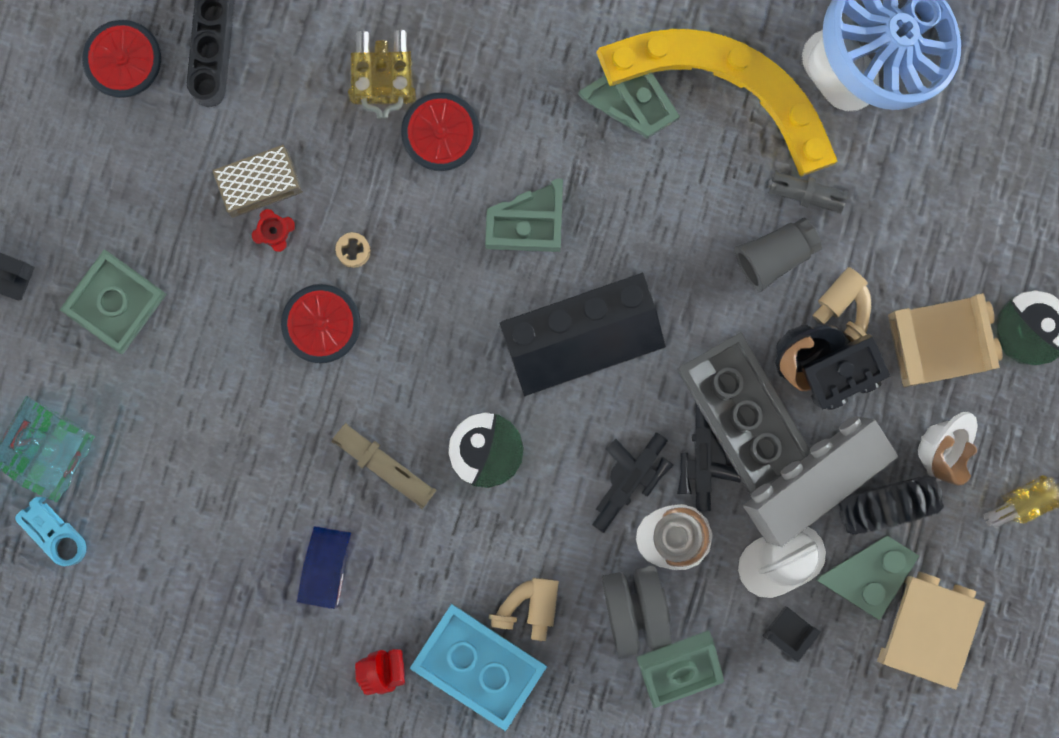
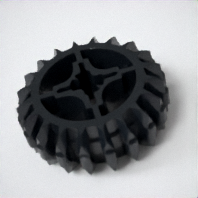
[839,475,944,535]

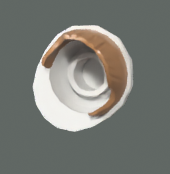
[918,412,978,485]
[636,504,713,570]

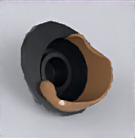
[775,325,846,391]

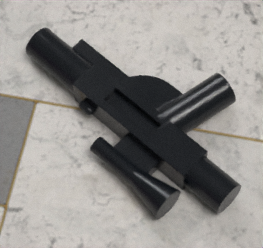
[677,402,741,511]
[592,432,674,533]

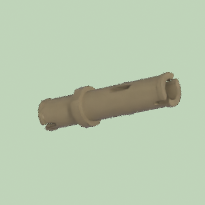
[331,423,436,509]

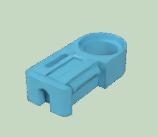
[15,497,86,566]

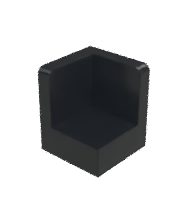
[762,606,821,662]

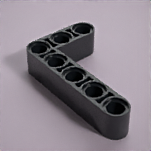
[187,0,235,107]

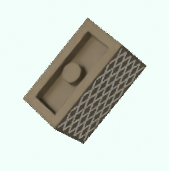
[212,145,303,218]

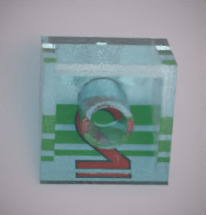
[0,396,96,502]

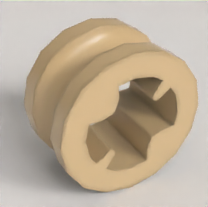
[336,232,371,268]

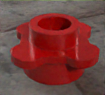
[252,209,295,252]

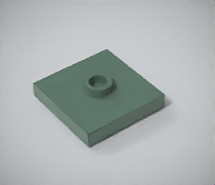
[60,249,167,355]
[636,630,724,708]

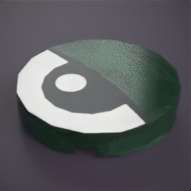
[996,291,1059,366]
[448,413,524,488]

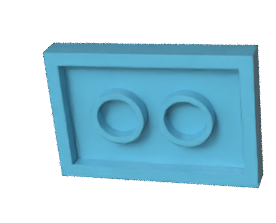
[409,604,547,731]

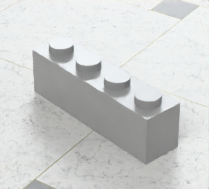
[743,416,899,547]

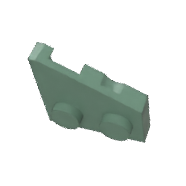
[579,73,680,139]
[485,179,563,252]
[816,535,919,620]

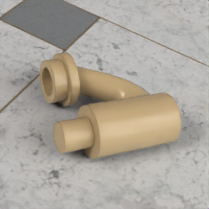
[813,267,871,342]
[488,578,559,641]

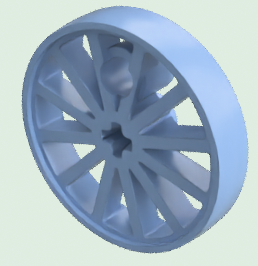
[823,0,961,110]

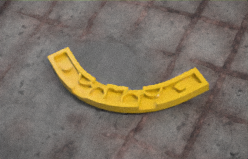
[596,29,838,177]

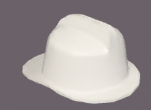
[802,30,879,111]
[738,527,826,598]

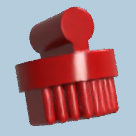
[355,649,405,695]

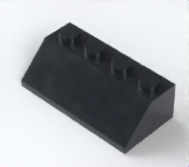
[499,273,666,397]

